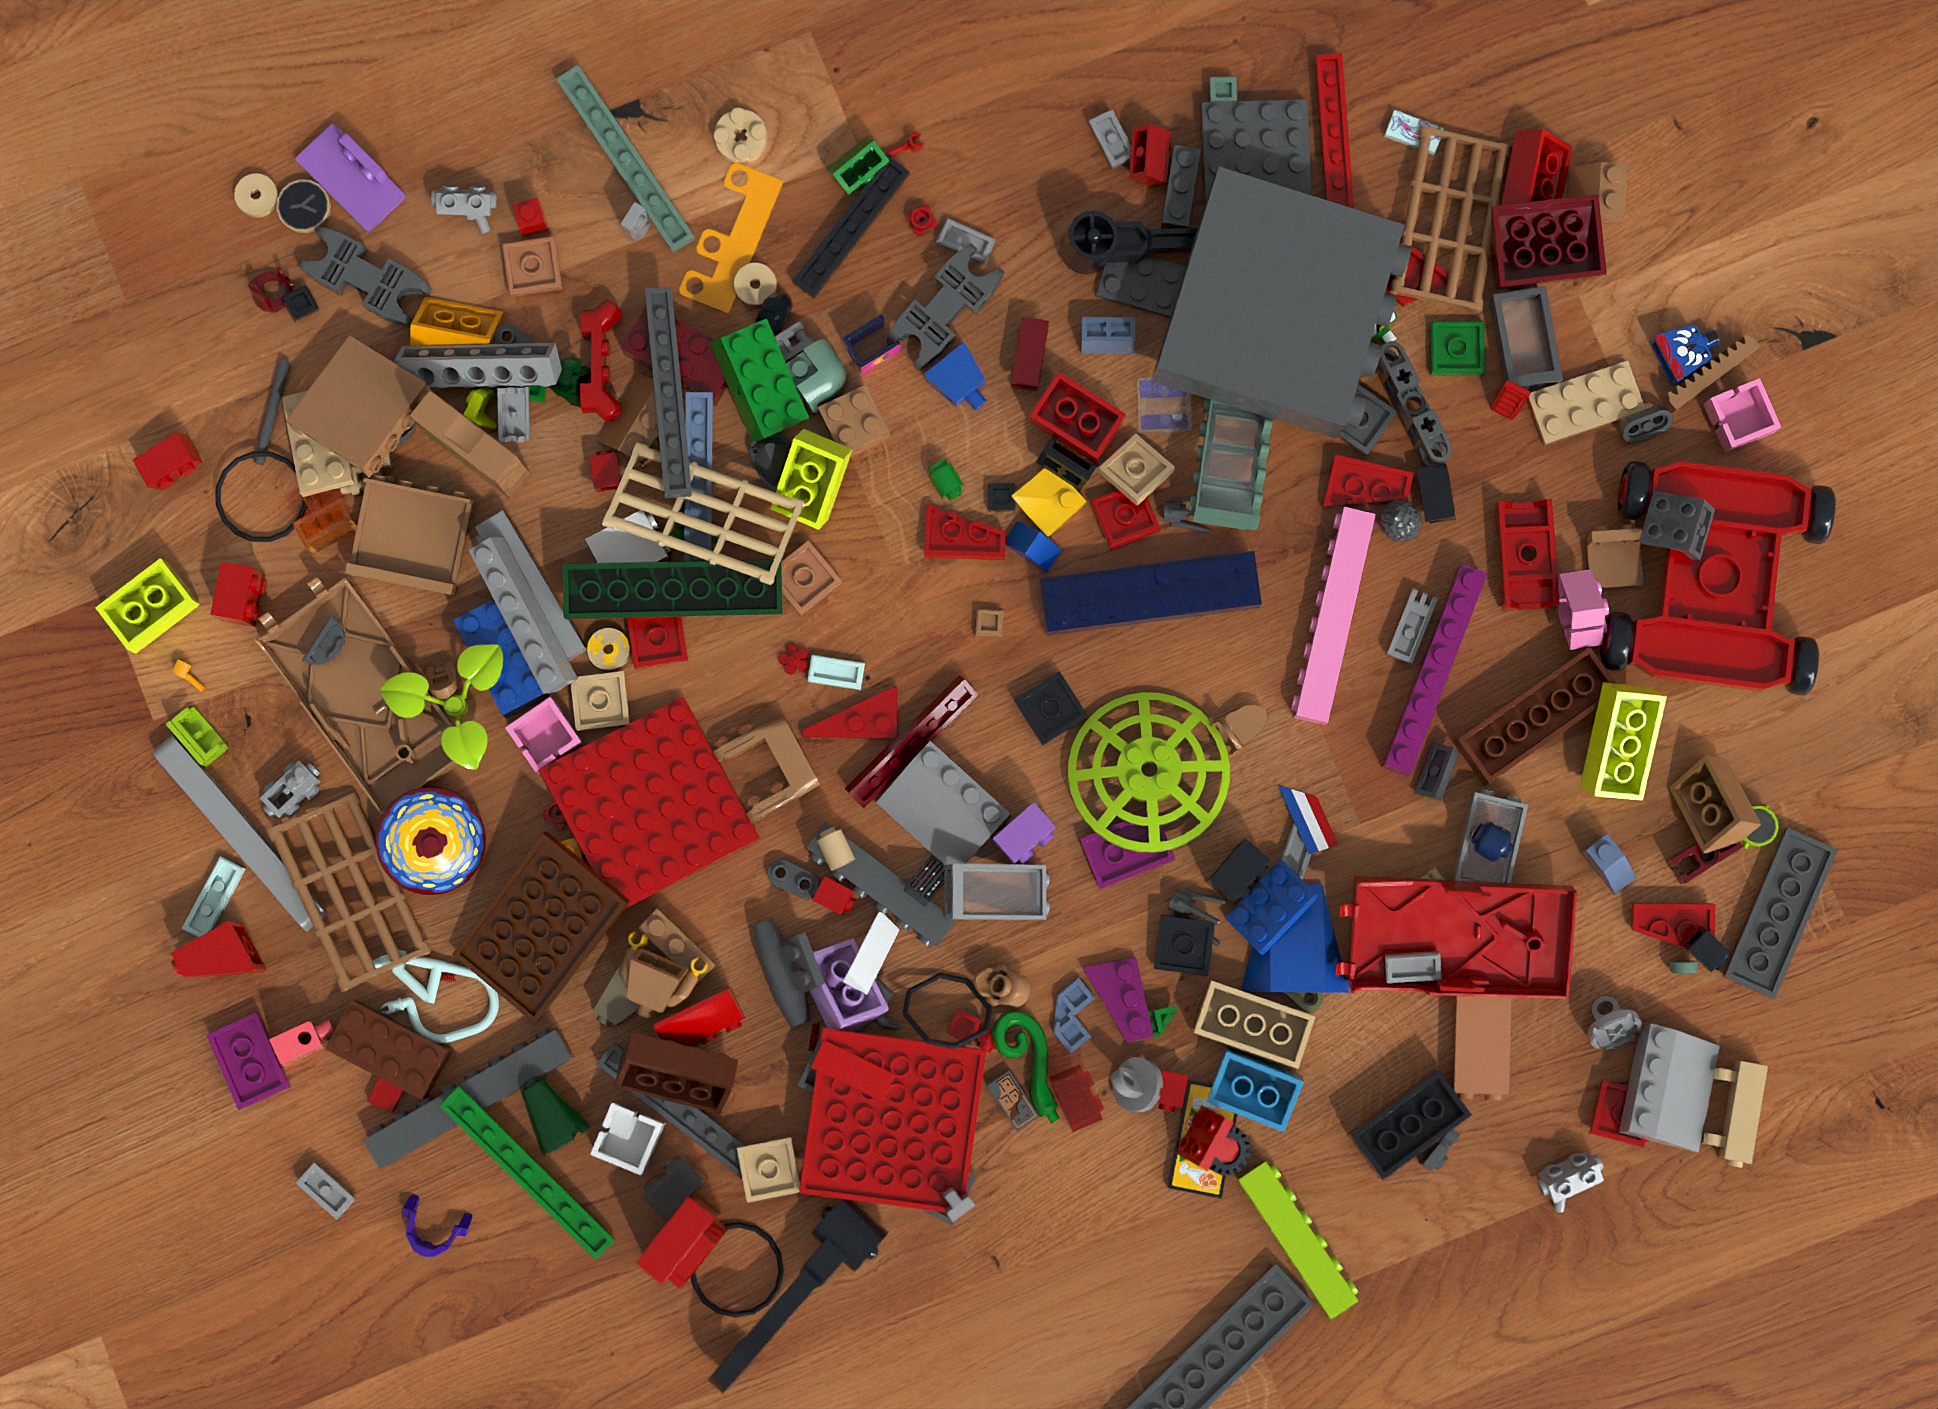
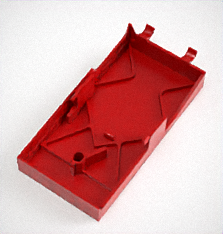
[1336,876,1577,999]

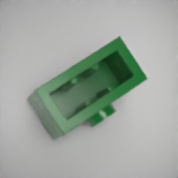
[826,136,889,195]

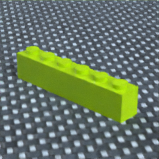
[1236,1160,1358,1319]

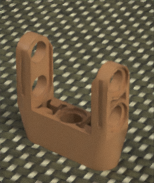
[713,716,820,823]

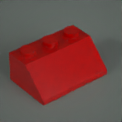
[1501,129,1572,205]
[653,989,746,1047]

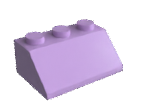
[810,938,889,1032]

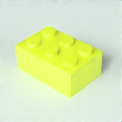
[770,429,853,530]
[95,558,201,654]

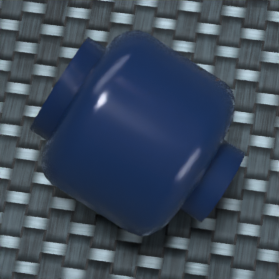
[1470,821,1514,862]

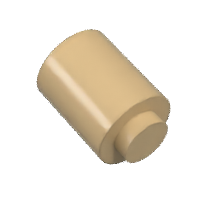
[817,827,855,871]

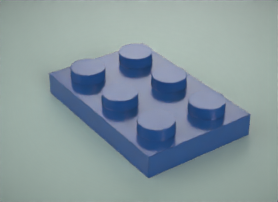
[1225,859,1319,955]

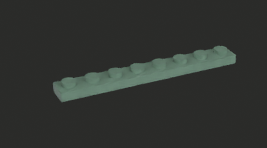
[556,65,695,253]

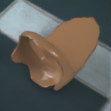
[1211,705,1267,755]

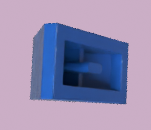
[1006,521,1062,573]

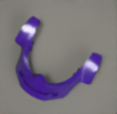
[402,1194,472,1257]

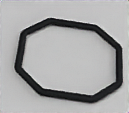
[902,973,992,1049]

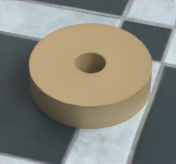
[234,173,279,218]
[734,263,777,307]

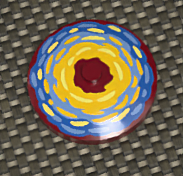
[376,786,486,895]

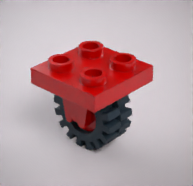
[1176,1106,1251,1176]

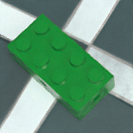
[710,318,809,442]

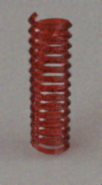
[808,1023,820,1052]

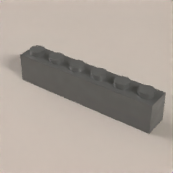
[806,822,956,947]

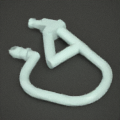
[372,950,499,1044]

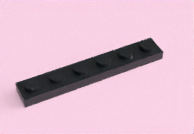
[792,156,910,299]

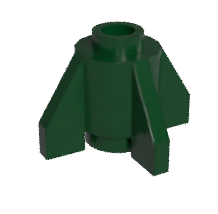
[547,357,591,408]

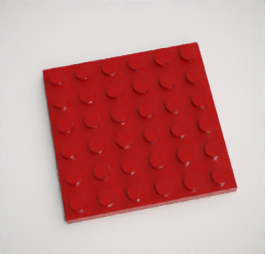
[538,697,759,910]
[799,1027,986,1212]

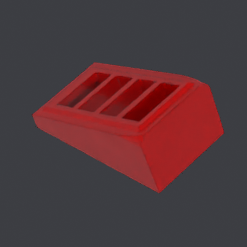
[1490,380,1531,420]

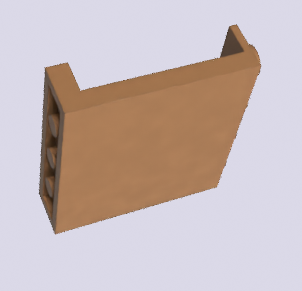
[286,335,432,478]
[345,474,474,595]

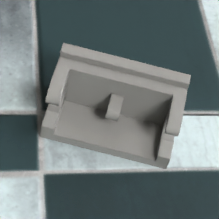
[497,387,530,442]

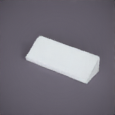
[843,911,899,994]

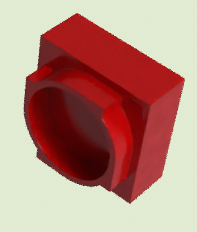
[635,1193,728,1289]

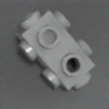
[431,184,497,234]
[260,761,322,819]
[1537,1151,1604,1212]

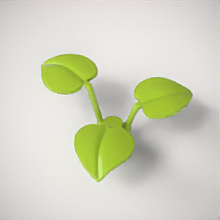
[380,644,503,770]

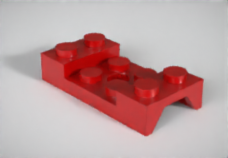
[1495,499,1560,611]

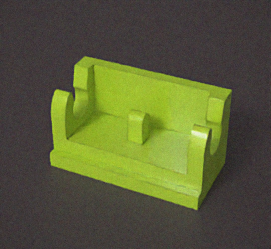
[166,707,230,767]

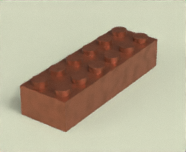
[1453,647,1617,786]

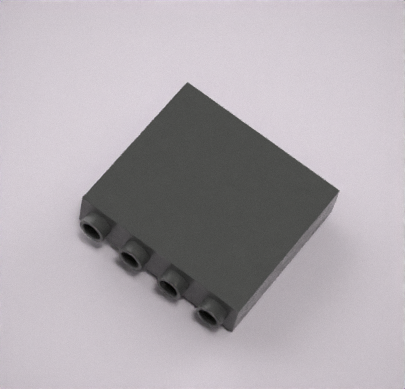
[1151,166,1412,439]

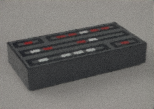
[903,856,945,907]

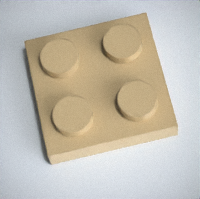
[1099,434,1175,506]
[571,671,630,732]
[737,1137,800,1203]

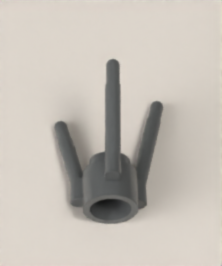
[1164,494,1212,534]
[1168,888,1226,947]

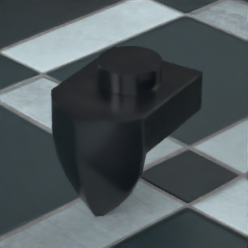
[755,292,793,335]

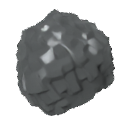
[1379,499,1423,542]

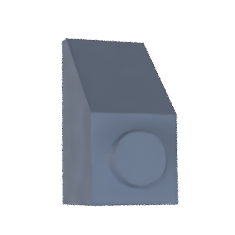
[1580,834,1636,895]

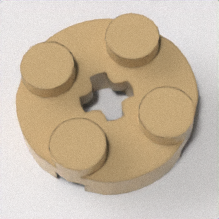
[714,108,767,163]

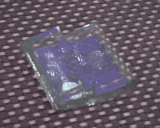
[1136,377,1192,433]

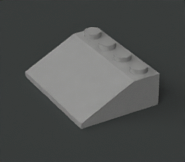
[876,741,1011,865]
[1619,1024,1720,1153]

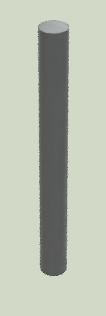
[253,360,290,465]

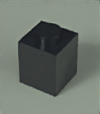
[1683,927,1731,972]

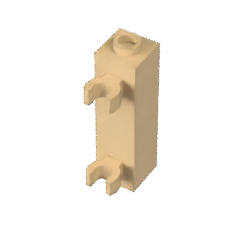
[1702,1061,1768,1168]

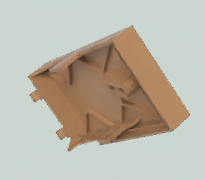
[253,577,458,815]

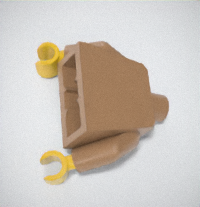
[620,932,709,1018]

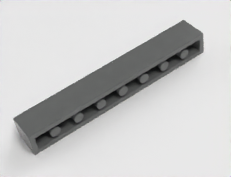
[364,1028,574,1169]

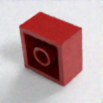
[210,562,267,627]

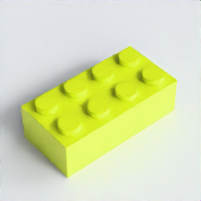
[1580,682,1667,801]

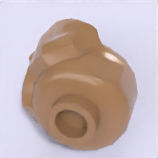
[973,964,1031,1007]

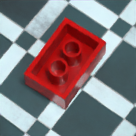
[1029,372,1126,463]

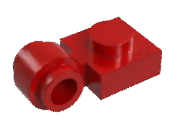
[946,1008,996,1053]

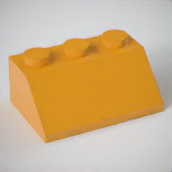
[410,297,503,346]

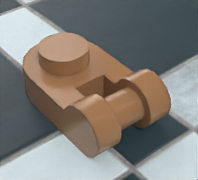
[426,660,457,699]

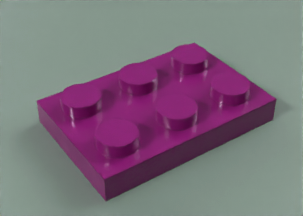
[1079,812,1175,889]
[206,1012,291,1110]

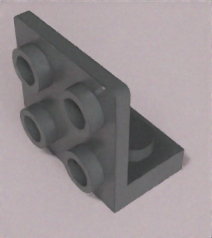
[1639,491,1715,560]

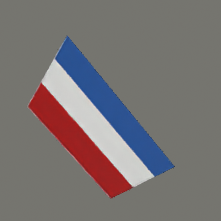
[1278,785,1339,855]

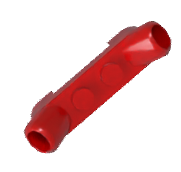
[580,300,622,422]

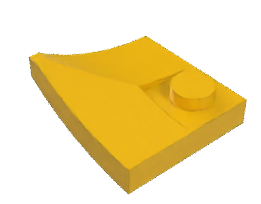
[1011,468,1087,538]

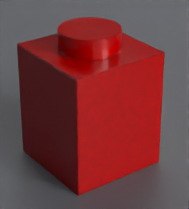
[512,197,549,237]
[590,450,622,492]
[812,876,856,916]
[1157,1070,1189,1112]

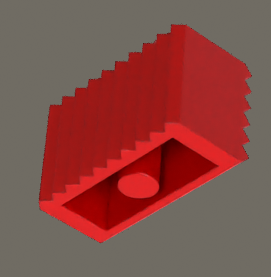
[1128,124,1171,187]

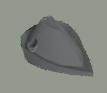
[750,434,791,492]

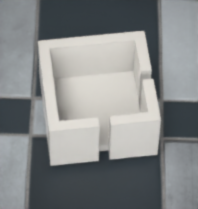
[590,1102,665,1175]

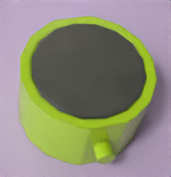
[1740,804,1779,849]

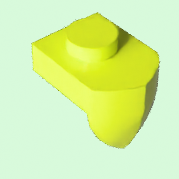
[463,386,497,429]

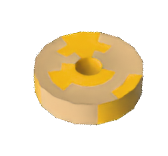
[587,628,631,671]

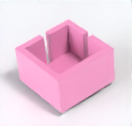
[1703,378,1781,453]
[1557,569,1609,650]
[505,697,584,775]

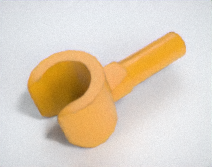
[173,660,205,693]

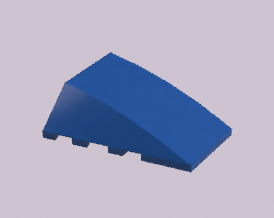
[1241,884,1349,993]

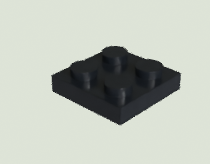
[1014,671,1088,746]
[1154,914,1215,976]

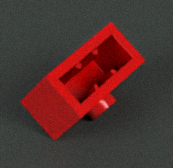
[133,432,202,490]

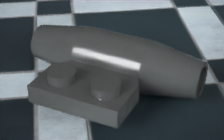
[751,918,825,1028]

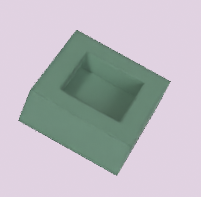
[1209,77,1237,102]

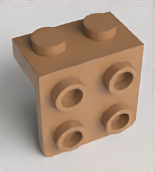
[1585,524,1644,589]

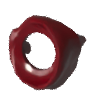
[248,266,294,313]

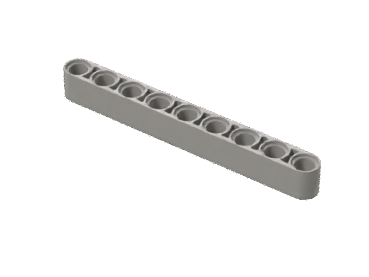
[152,734,328,932]

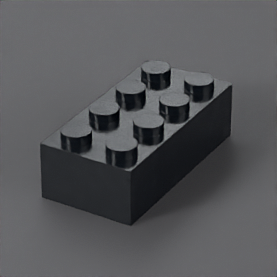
[1347,1070,1472,1180]

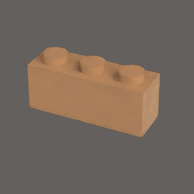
[639,908,718,985]

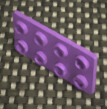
[296,123,406,232]

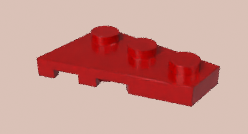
[924,503,1006,560]
[1631,902,1716,948]

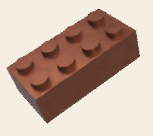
[325,1000,453,1100]
[614,1032,738,1114]

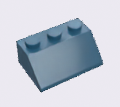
[1207,1046,1304,1132]

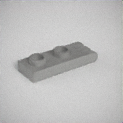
[1386,587,1438,665]

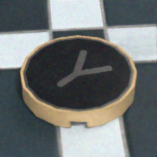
[277,180,331,233]

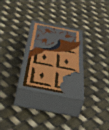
[987,1070,1039,1131]

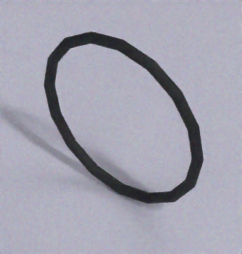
[215,451,308,542]
[691,1222,784,1318]

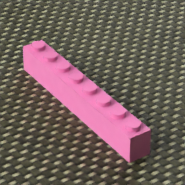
[1291,507,1376,725]

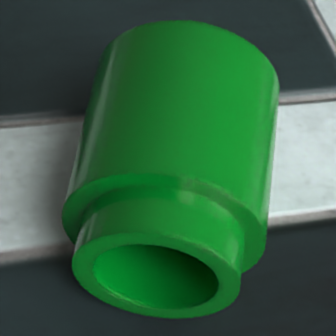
[928,459,965,501]

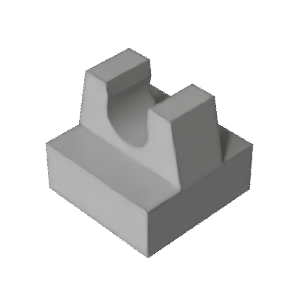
[943,1187,975,1222]

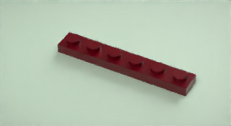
[844,675,978,808]

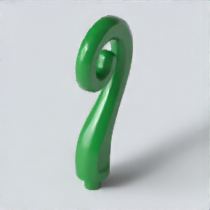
[992,1010,1060,1123]

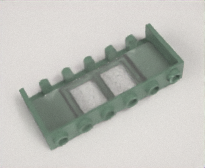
[1189,398,1273,531]

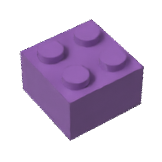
[992,802,1056,865]

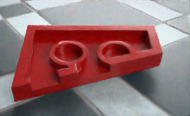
[1322,454,1414,507]

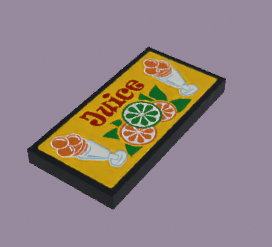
[1167,1080,1237,1199]

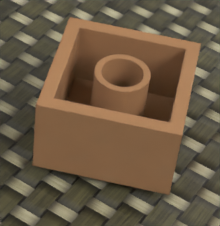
[818,384,890,457]

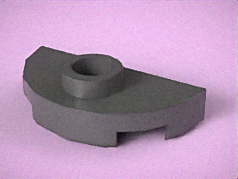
[302,615,345,665]

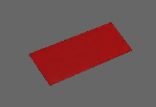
[811,1040,896,1102]

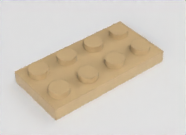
[1527,361,1646,446]
[282,390,355,497]

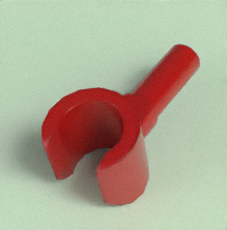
[887,132,924,157]

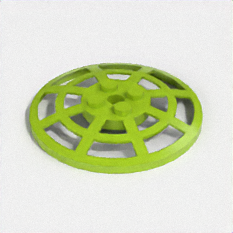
[1068,692,1230,853]

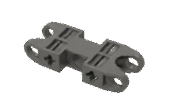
[297,227,432,327]
[886,244,1005,371]
[1376,341,1452,467]

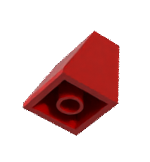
[171,921,267,978]

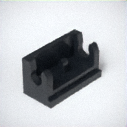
[1036,434,1099,491]
[1417,464,1456,523]

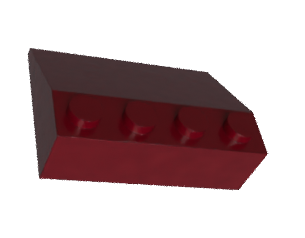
[1491,194,1607,289]

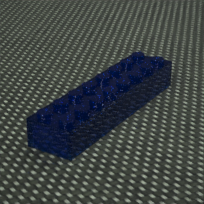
[1040,551,1262,636]

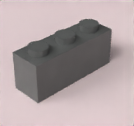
[1161,145,1201,229]

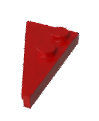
[802,687,898,739]

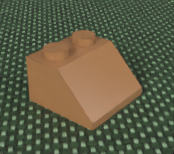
[1567,162,1628,224]

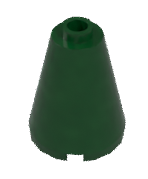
[521,1076,590,1156]

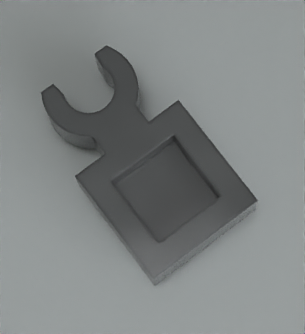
[1420,1129,1460,1171]

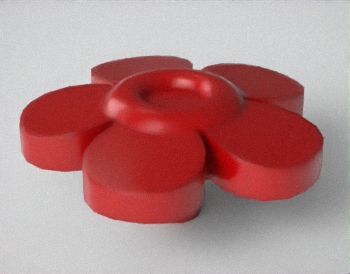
[778,644,809,675]

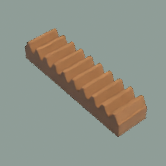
[1662,335,1761,414]

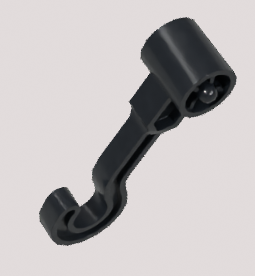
[1060,210,1198,275]
[707,1199,889,1394]

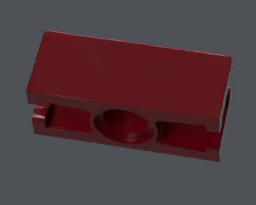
[1011,317,1049,391]
[1666,842,1743,884]

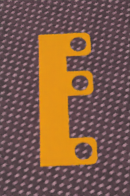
[679,163,784,314]

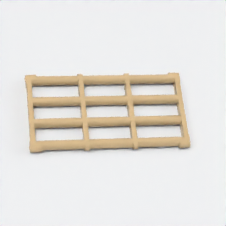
[602,441,805,585]

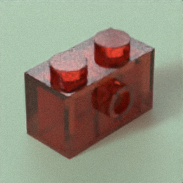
[1049,1065,1104,1132]

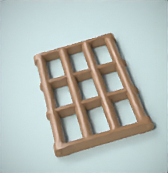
[1390,126,1511,313]
[266,792,431,992]

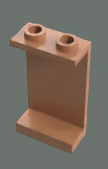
[1452,996,1512,1100]

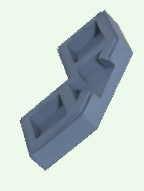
[1053,978,1095,1054]

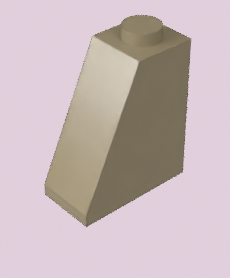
[593,958,639,1027]

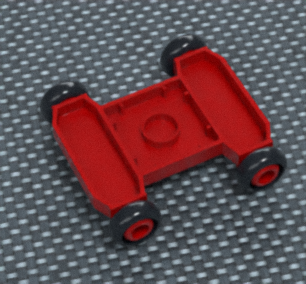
[1600,461,1836,696]

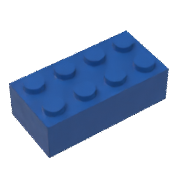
[454,599,555,718]

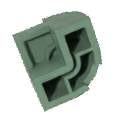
[786,339,846,416]

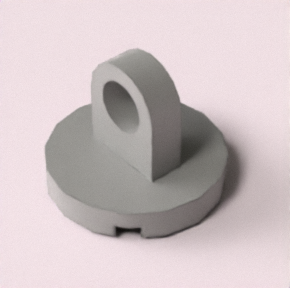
[1588,996,1642,1050]
[1111,1057,1163,1113]

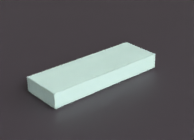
[181,856,246,937]

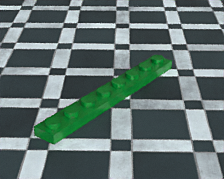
[439,1085,615,1260]

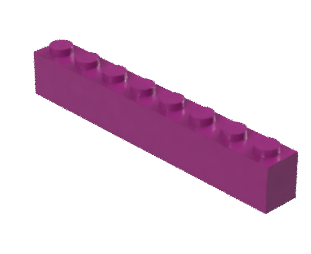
[1381,564,1488,777]

